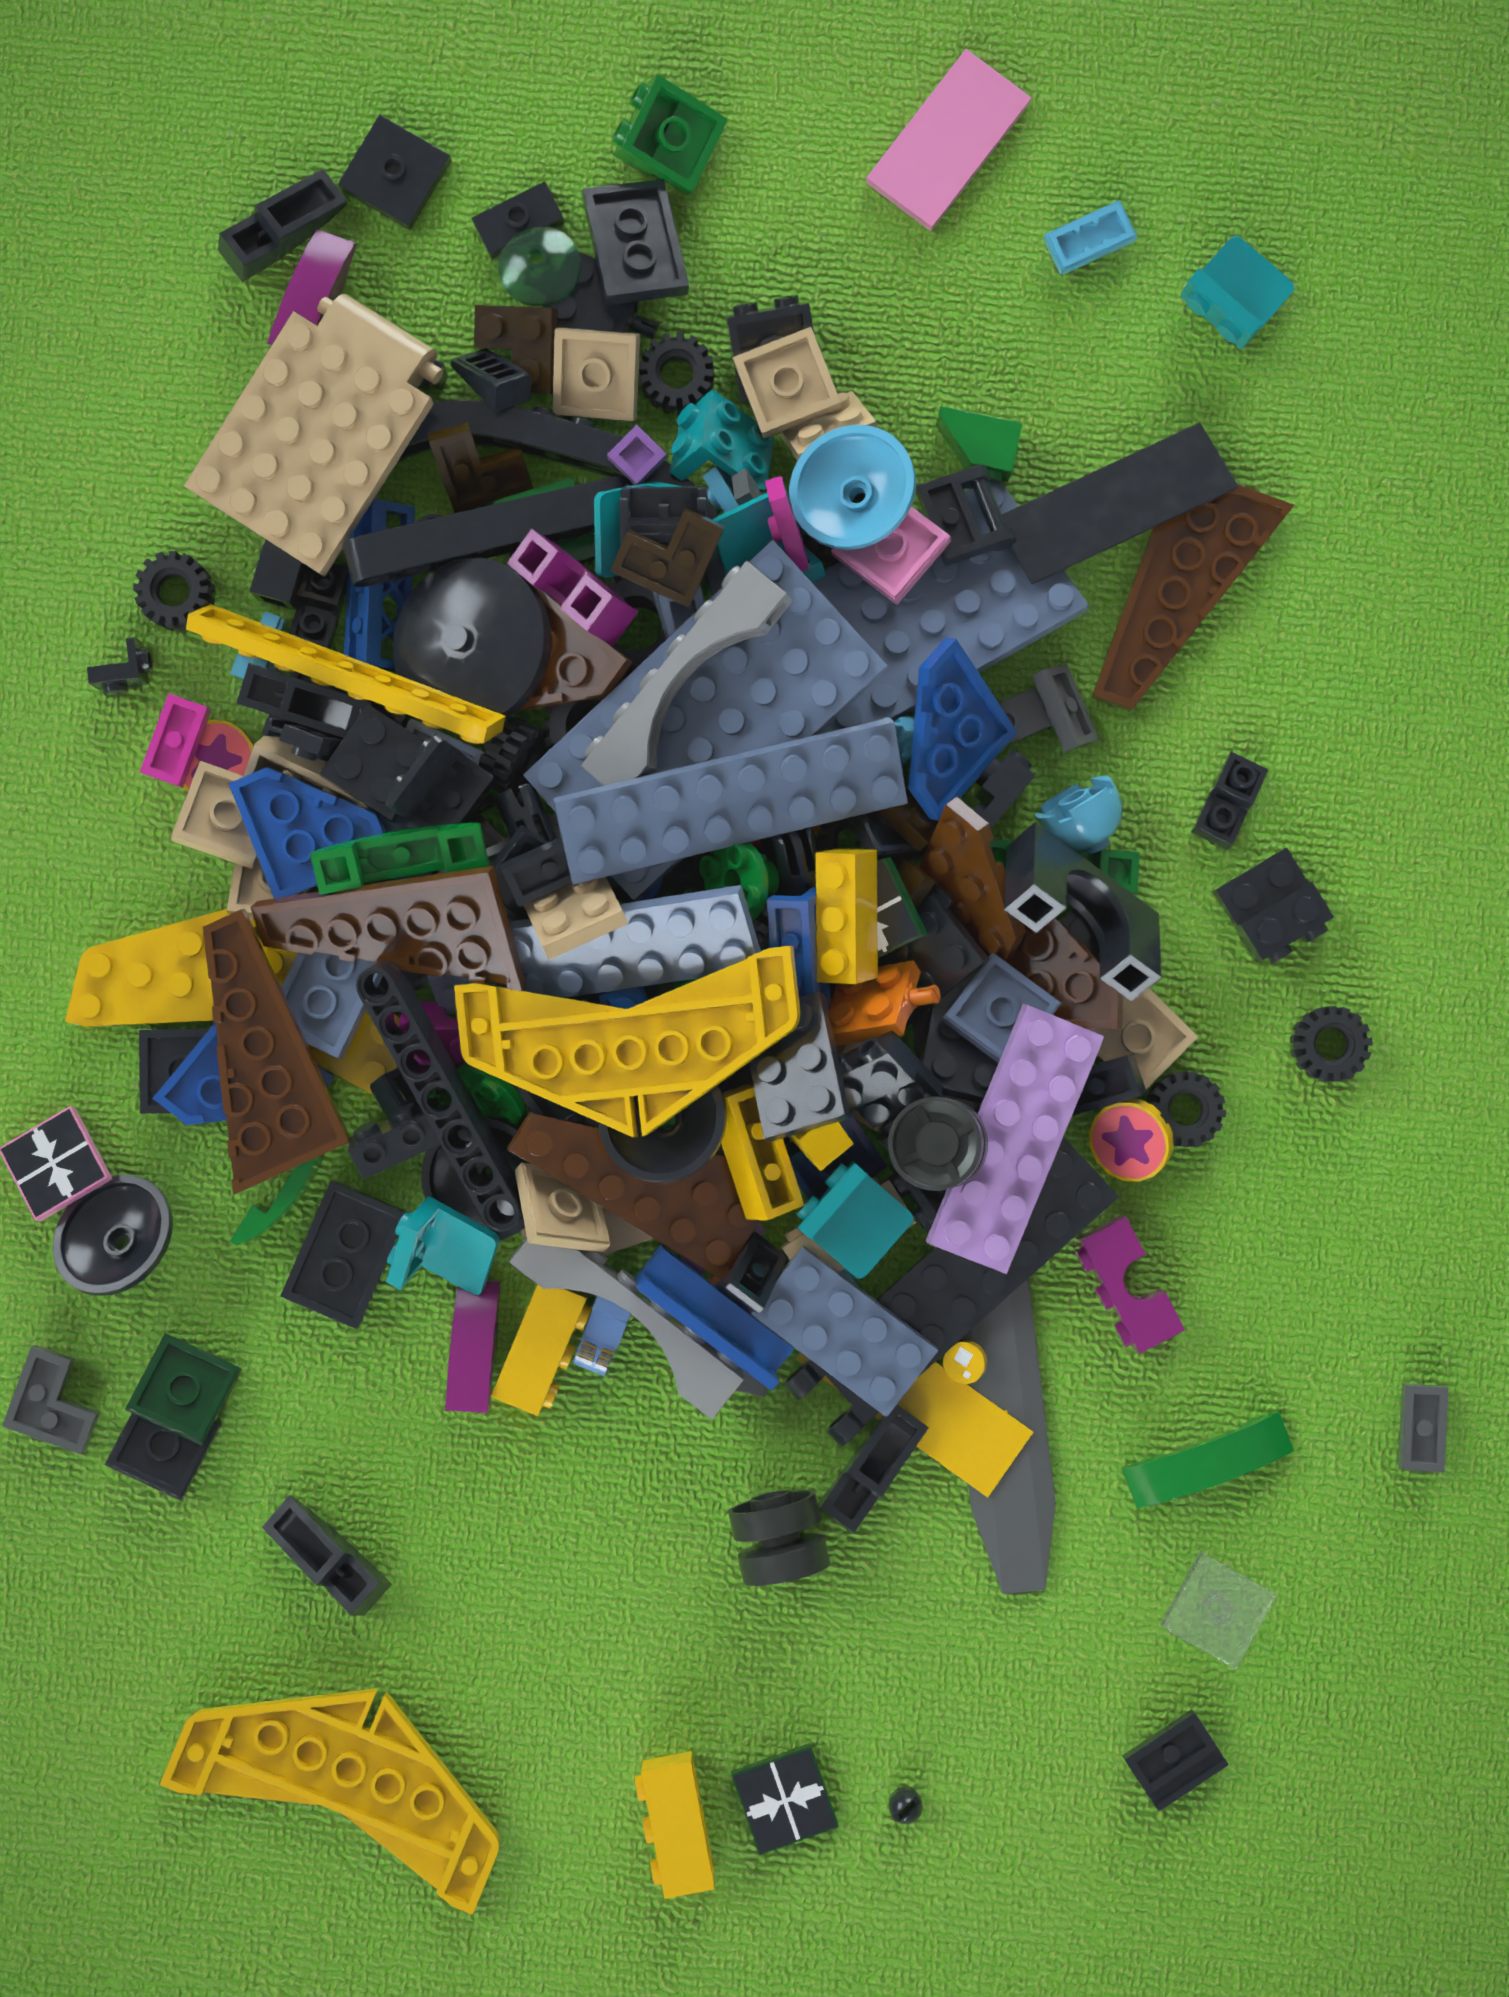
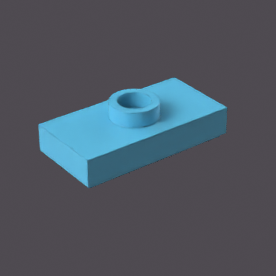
[1043,200,1137,276]

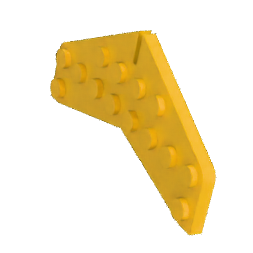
[65,909,400,1094]
[454,946,800,1138]
[160,1688,500,1915]

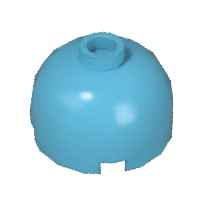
[1035,776,1122,854]

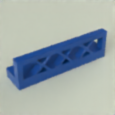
[344,499,415,672]
[767,887,831,1011]
[635,1244,794,1391]

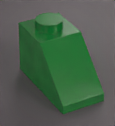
[936,406,1022,484]

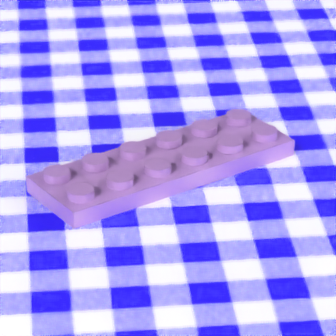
[926,1003,1104,1274]

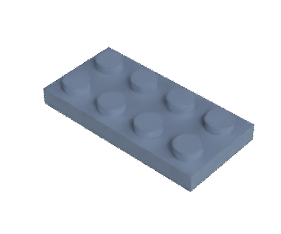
[751,1245,938,1417]

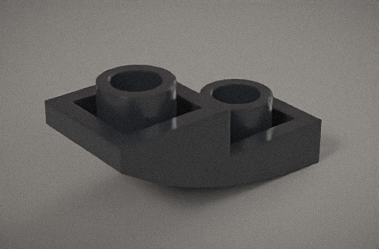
[289,564,349,649]
[1191,752,1269,850]

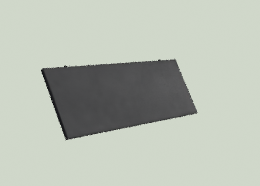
[1002,422,1239,585]

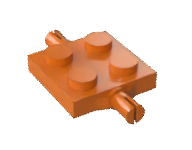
[829,960,940,1046]

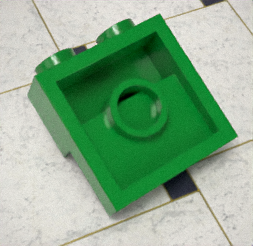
[612,74,728,195]

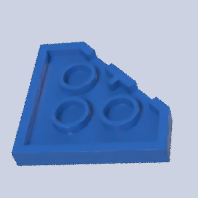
[908,638,1017,821]
[228,767,387,898]
[153,1023,334,1125]

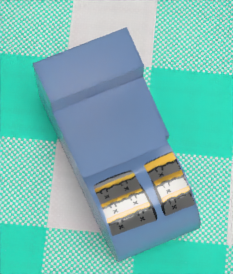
[573,1296,631,1376]

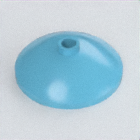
[789,425,916,550]

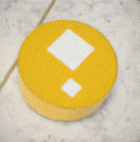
[943,1340,987,1384]

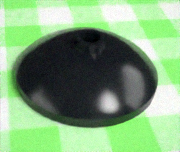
[598,1085,727,1183]
[421,1116,530,1240]
[53,1175,173,1296]

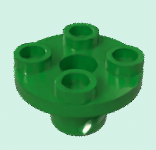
[699,842,780,921]
[457,1063,526,1127]

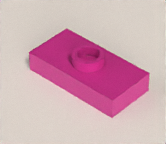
[765,476,810,571]
[139,693,211,788]

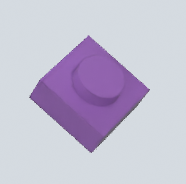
[607,425,667,485]

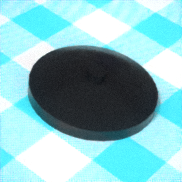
[393,558,551,719]

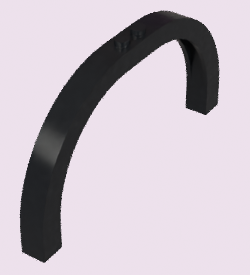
[249,400,726,611]

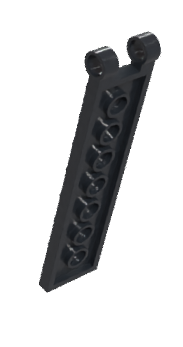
[783,1136,1119,1447]

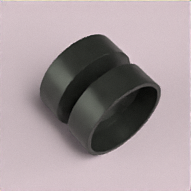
[888,1097,988,1190]
[728,1490,831,1586]

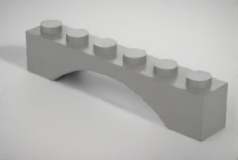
[581,560,794,786]
[509,1237,744,1419]

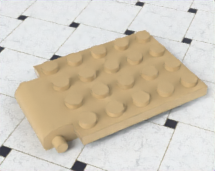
[184,294,443,577]

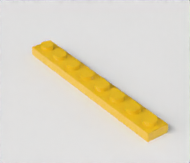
[186,604,505,744]

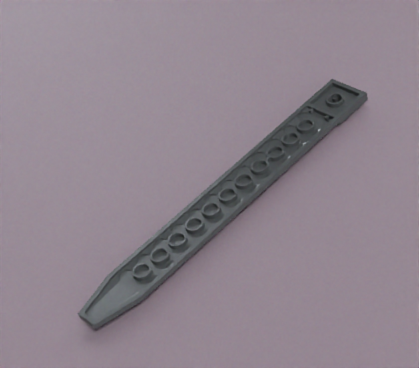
[912,946,1056,1594]

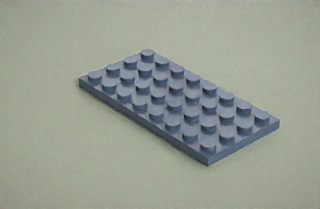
[813,482,1089,735]
[523,540,889,901]

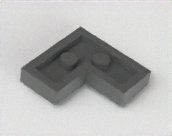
[2,1345,100,1455]

